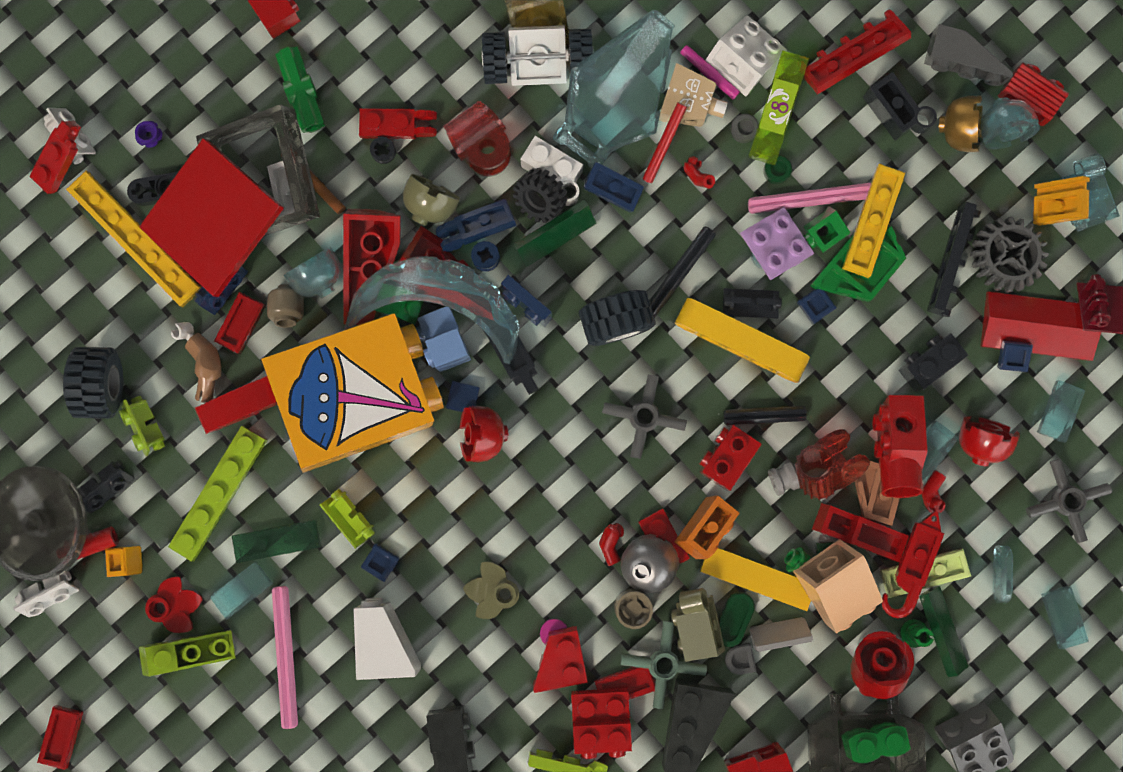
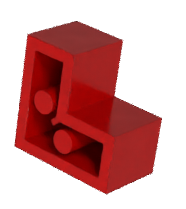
[724,742,793,772]

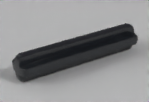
[723,406,807,425]

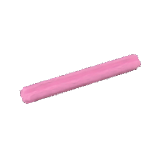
[748,183,871,214]
[272,586,298,729]

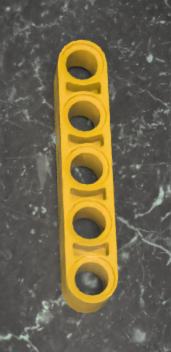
[675,298,810,383]

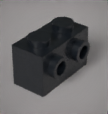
[898,333,968,392]

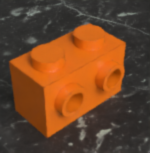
[675,495,740,559]

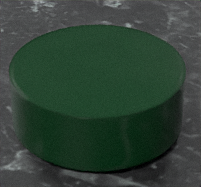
[763,155,792,184]

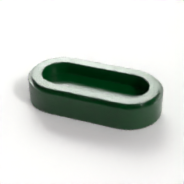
[718,592,755,647]

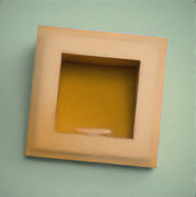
[105,546,143,577]

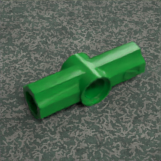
[275,47,325,133]

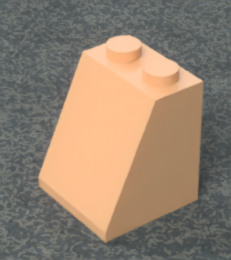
[793,539,883,634]

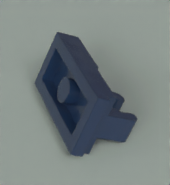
[583,162,644,212]

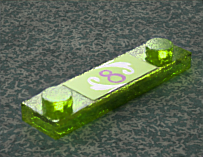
[748,50,809,166]

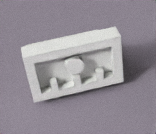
[705,16,787,96]

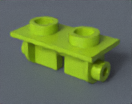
[119,396,165,457]
[320,489,375,549]

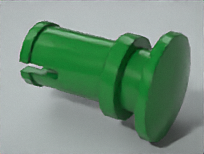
[900,619,934,648]

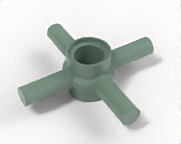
[620,621,707,709]

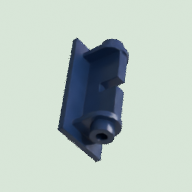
[194,266,248,315]

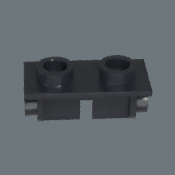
[723,288,782,319]
[73,460,135,513]

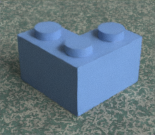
[415,305,471,372]

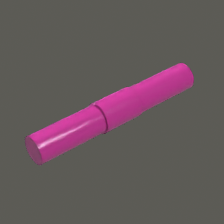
[680,45,740,100]

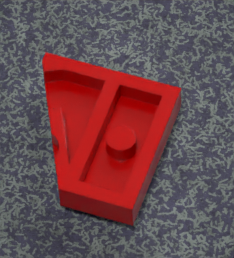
[533,626,588,693]

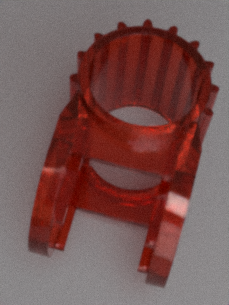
[443,101,511,177]
[795,429,870,500]

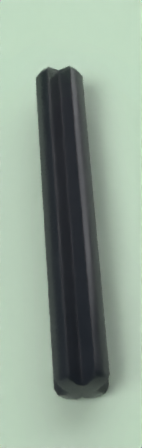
[649,226,716,318]

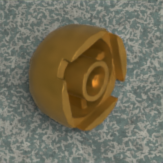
[939,96,983,152]

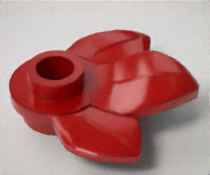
[145,577,203,633]

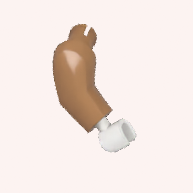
[171,322,221,403]

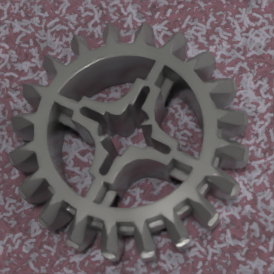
[970,217,1049,293]

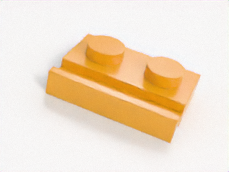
[1033,176,1090,226]

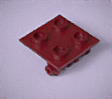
[1077,274,1123,334]

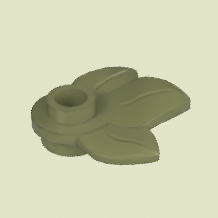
[463,562,519,619]

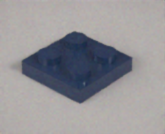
[501,275,552,327]

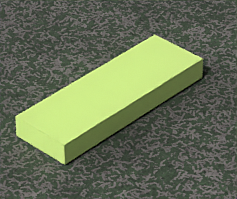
[880,548,971,598]

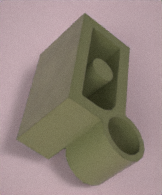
[671,588,725,662]

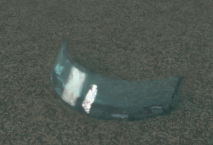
[344,256,519,364]

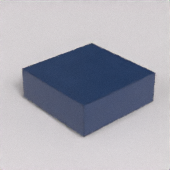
[797,289,836,325]
[997,340,1033,372]
[446,381,480,412]
[361,543,400,582]

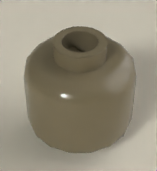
[267,284,304,328]

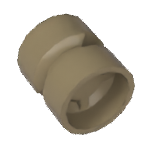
[614,588,653,629]

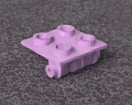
[740,207,814,280]

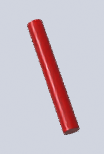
[642,102,687,184]

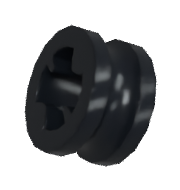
[370,137,396,164]

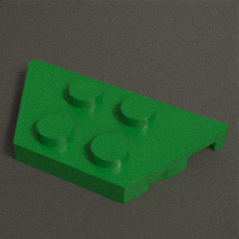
[810,224,906,302]

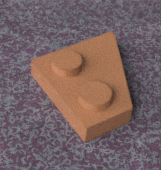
[851,456,900,527]

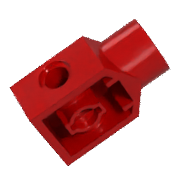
[872,395,928,498]

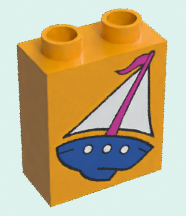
[261,313,444,473]

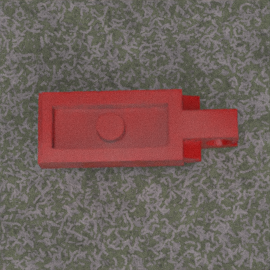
[29,120,81,194]

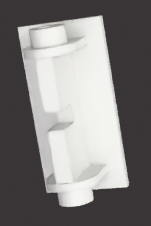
[44,108,96,164]
[13,570,79,617]

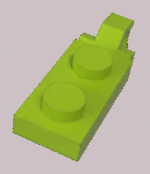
[527,749,608,772]

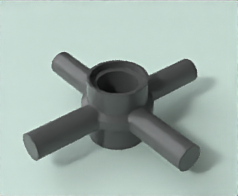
[602,374,687,459]
[1026,458,1112,543]

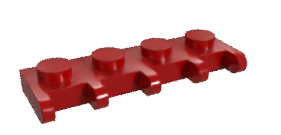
[796,9,911,94]

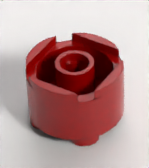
[851,631,914,699]

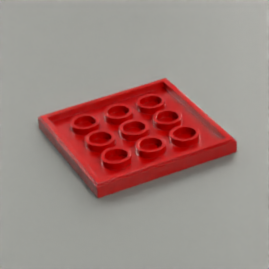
[139,138,284,297]

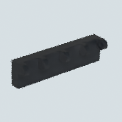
[927,201,981,317]

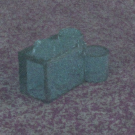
[1061,153,1120,232]

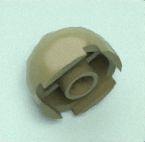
[403,174,460,226]

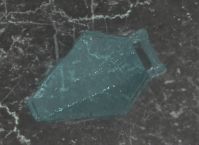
[553,10,675,168]

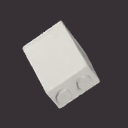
[354,598,421,680]

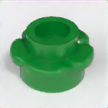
[784,547,810,572]

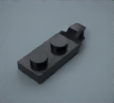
[484,318,539,395]

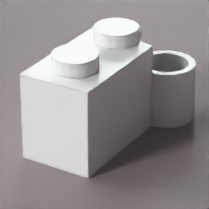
[520,136,583,206]

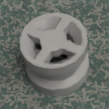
[768,462,800,496]

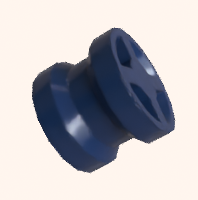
[471,241,500,272]

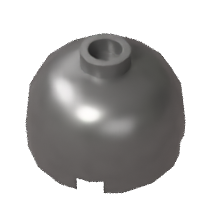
[620,534,679,594]

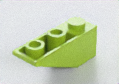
[139,630,235,677]

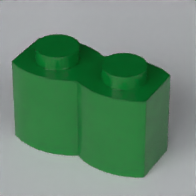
[842,722,911,763]

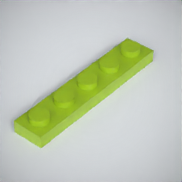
[168,426,268,562]

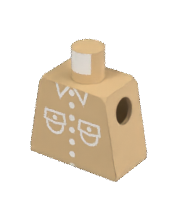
[659,63,728,127]

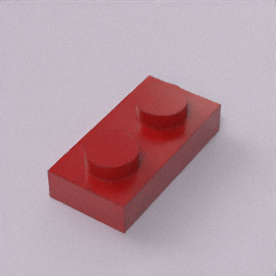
[638,508,690,564]

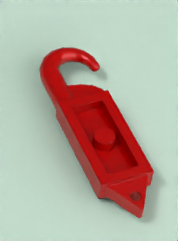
[882,511,945,618]

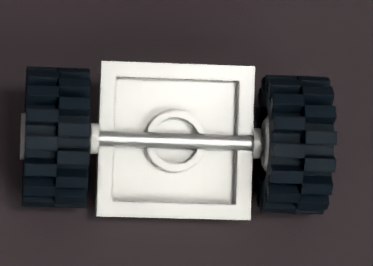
[482,25,594,86]

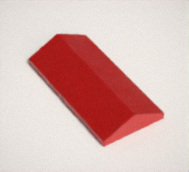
[981,292,1101,361]

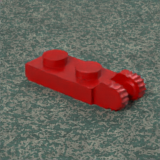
[359,109,437,139]

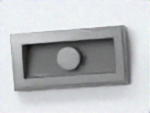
[750,617,813,652]

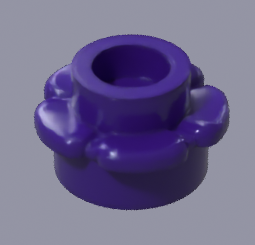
[135,121,163,148]

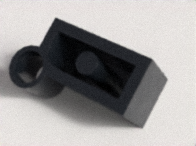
[863,72,937,141]

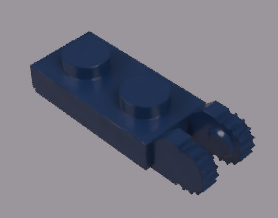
[435,199,517,252]

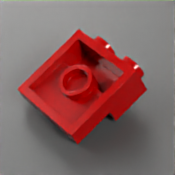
[571,688,632,759]

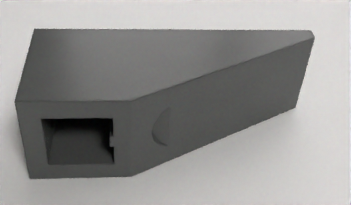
[924,24,1013,86]

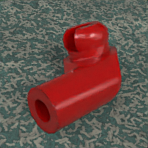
[684,156,715,188]
[922,470,946,513]
[599,523,624,566]

